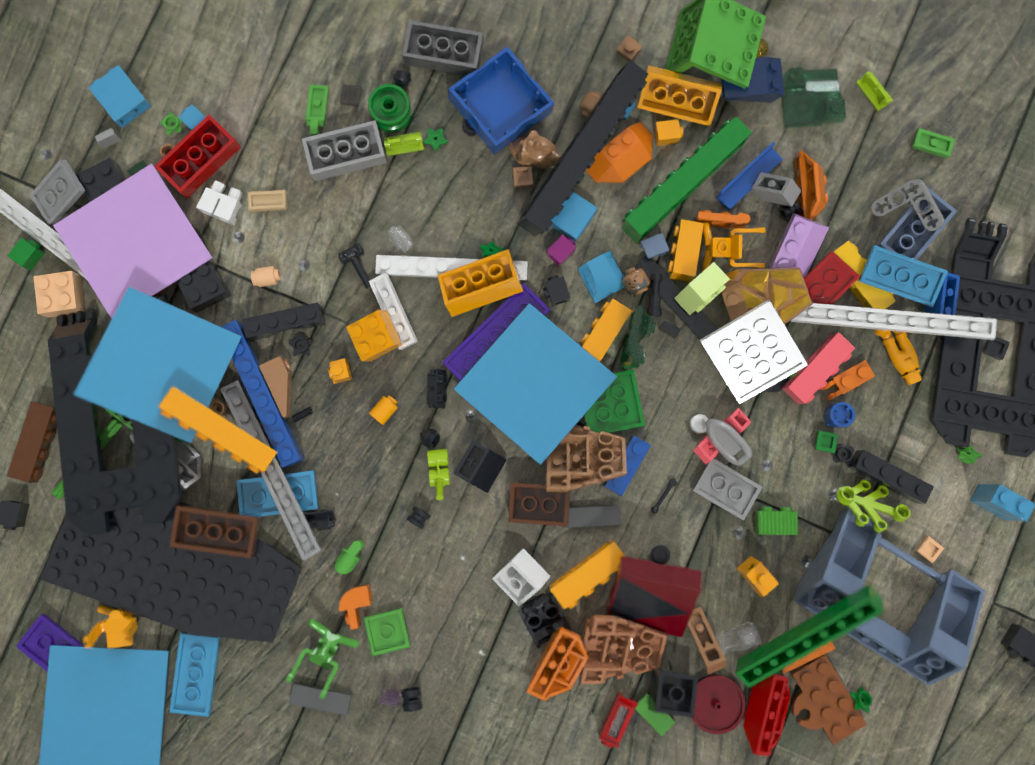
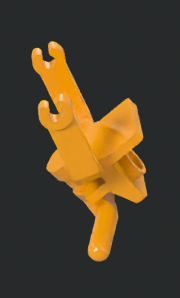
[702,222,765,272]
[84,605,138,648]

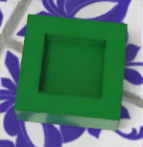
[814,430,838,453]

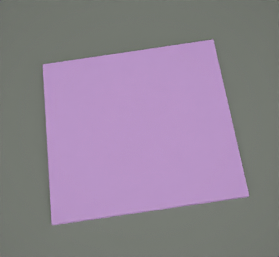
[53,164,212,319]

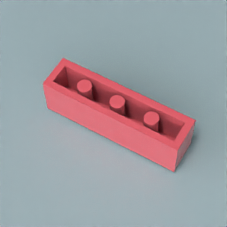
[781,332,855,404]

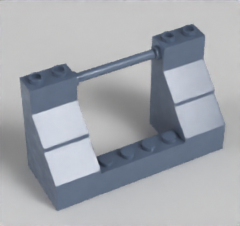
[793,507,985,686]

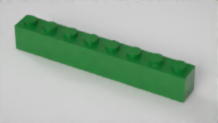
[735,584,884,688]

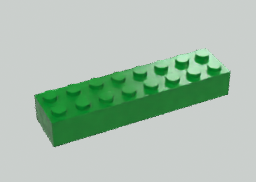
[621,117,752,244]

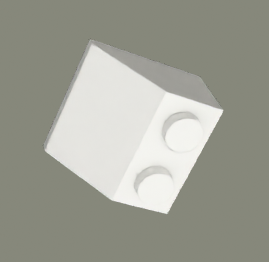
[492,548,551,606]

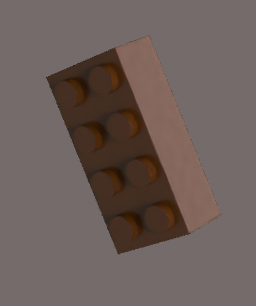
[169,505,261,558]

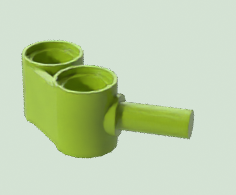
[427,449,450,500]

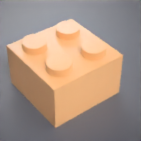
[34,271,86,318]

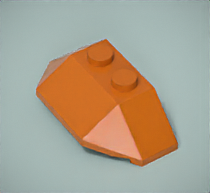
[585,122,653,183]
[794,151,828,220]
[526,627,589,700]

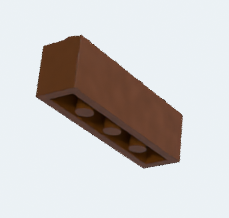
[7,401,57,483]

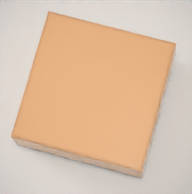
[915,536,944,563]

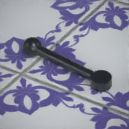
[651,479,677,514]

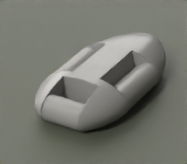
[706,419,752,466]

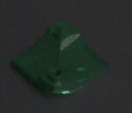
[782,68,846,128]
[618,305,656,371]

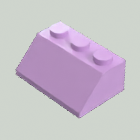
[769,213,829,277]

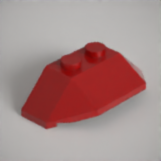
[743,674,790,756]

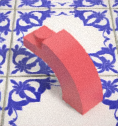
[693,408,751,464]

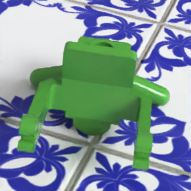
[286,619,359,700]

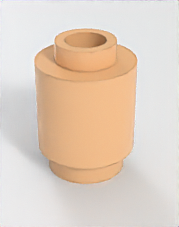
[251,266,281,287]

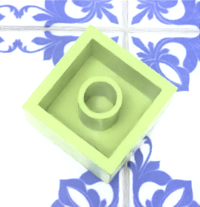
[674,262,729,315]

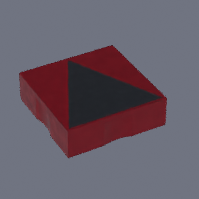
[605,556,702,637]

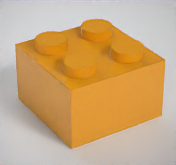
[346,310,403,362]

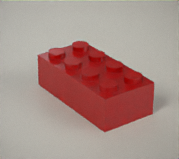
[154,114,241,199]

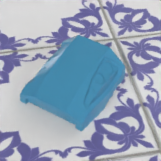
[578,251,625,304]

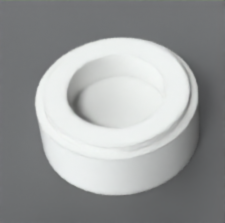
[689,414,708,434]

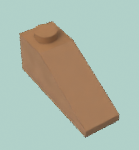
[259,356,292,419]
[687,607,726,674]

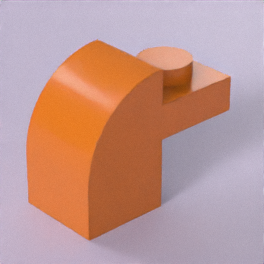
[339,584,373,630]

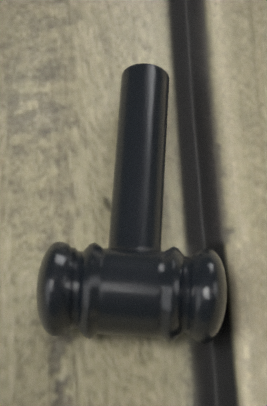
[338,243,371,289]

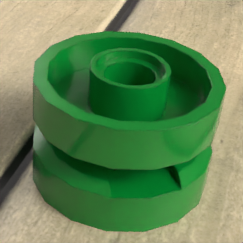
[368,84,412,133]

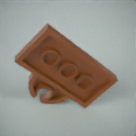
[791,654,867,745]

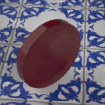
[691,674,746,734]

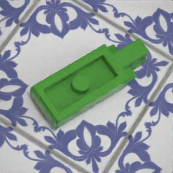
[305,84,330,136]

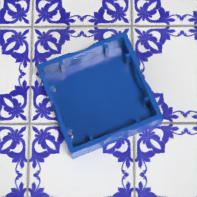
[448,47,554,155]

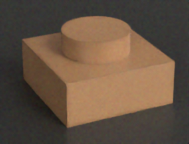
[616,35,642,61]
[513,166,533,188]

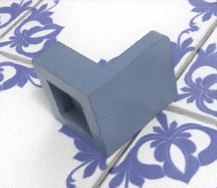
[639,233,669,259]

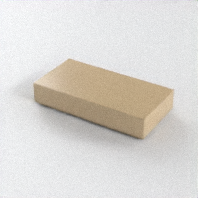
[248,190,287,212]

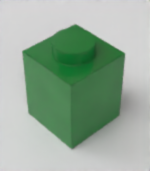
[7,238,44,271]

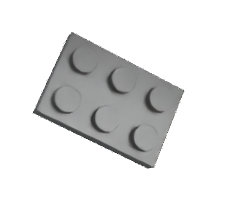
[30,160,85,226]
[692,458,762,521]

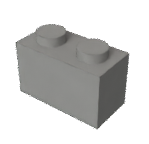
[752,172,801,207]

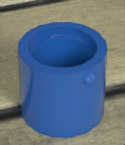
[823,402,855,428]

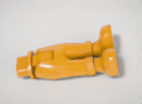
[873,329,922,385]

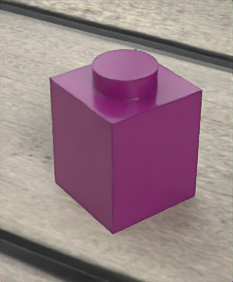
[546,235,576,267]

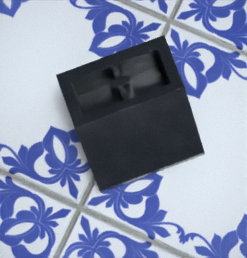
[453,440,507,493]

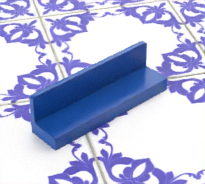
[716,142,783,211]

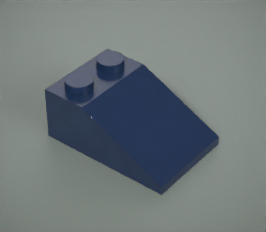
[721,57,784,103]

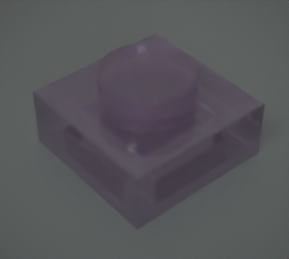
[379,689,402,707]

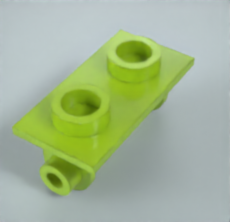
[856,71,893,111]
[384,132,424,156]

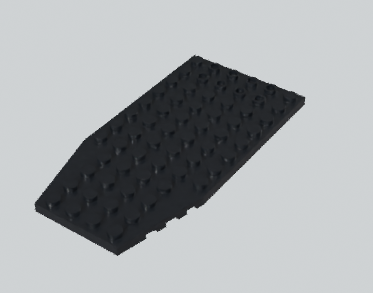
[40,501,303,643]

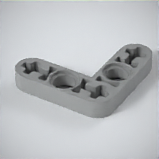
[871,179,944,231]

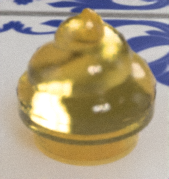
[756,39,769,58]

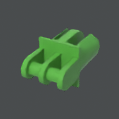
[335,540,364,574]

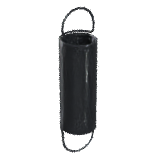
[287,406,317,423]

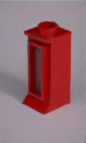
[598,691,638,748]

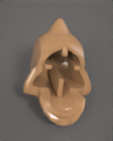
[509,130,560,169]

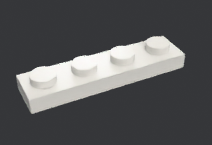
[369,273,418,350]

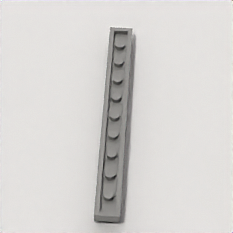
[220,380,322,561]

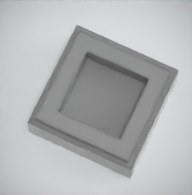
[95,128,121,148]

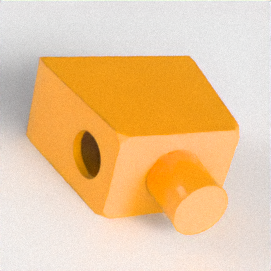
[736,556,779,597]

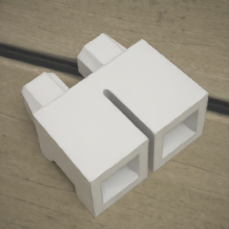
[196,180,242,225]

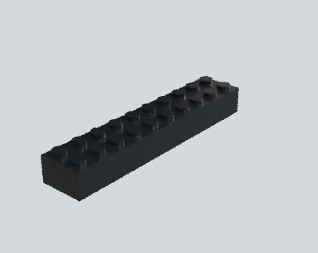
[516,60,649,237]

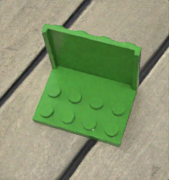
[665,0,766,89]

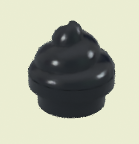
[393,70,412,89]
[420,429,440,448]

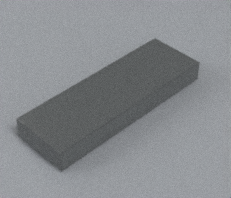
[562,505,621,528]
[289,683,352,716]

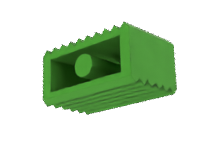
[754,507,798,535]

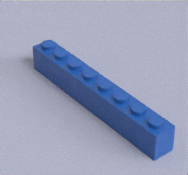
[221,320,305,468]

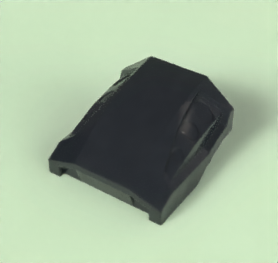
[518,593,572,649]

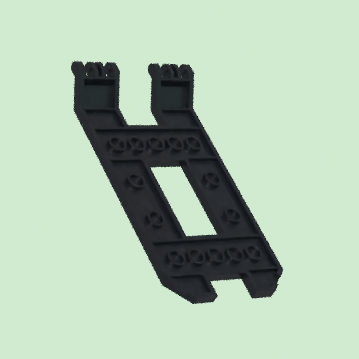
[930,218,1035,457]
[48,294,183,535]

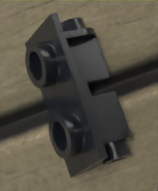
[427,369,448,409]
[303,509,336,531]

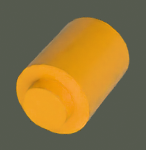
[369,395,398,425]

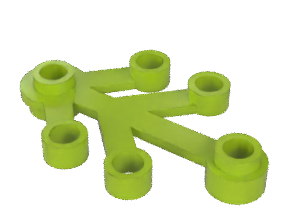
[836,479,911,533]

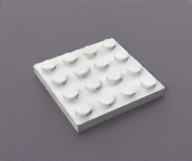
[700,299,808,404]

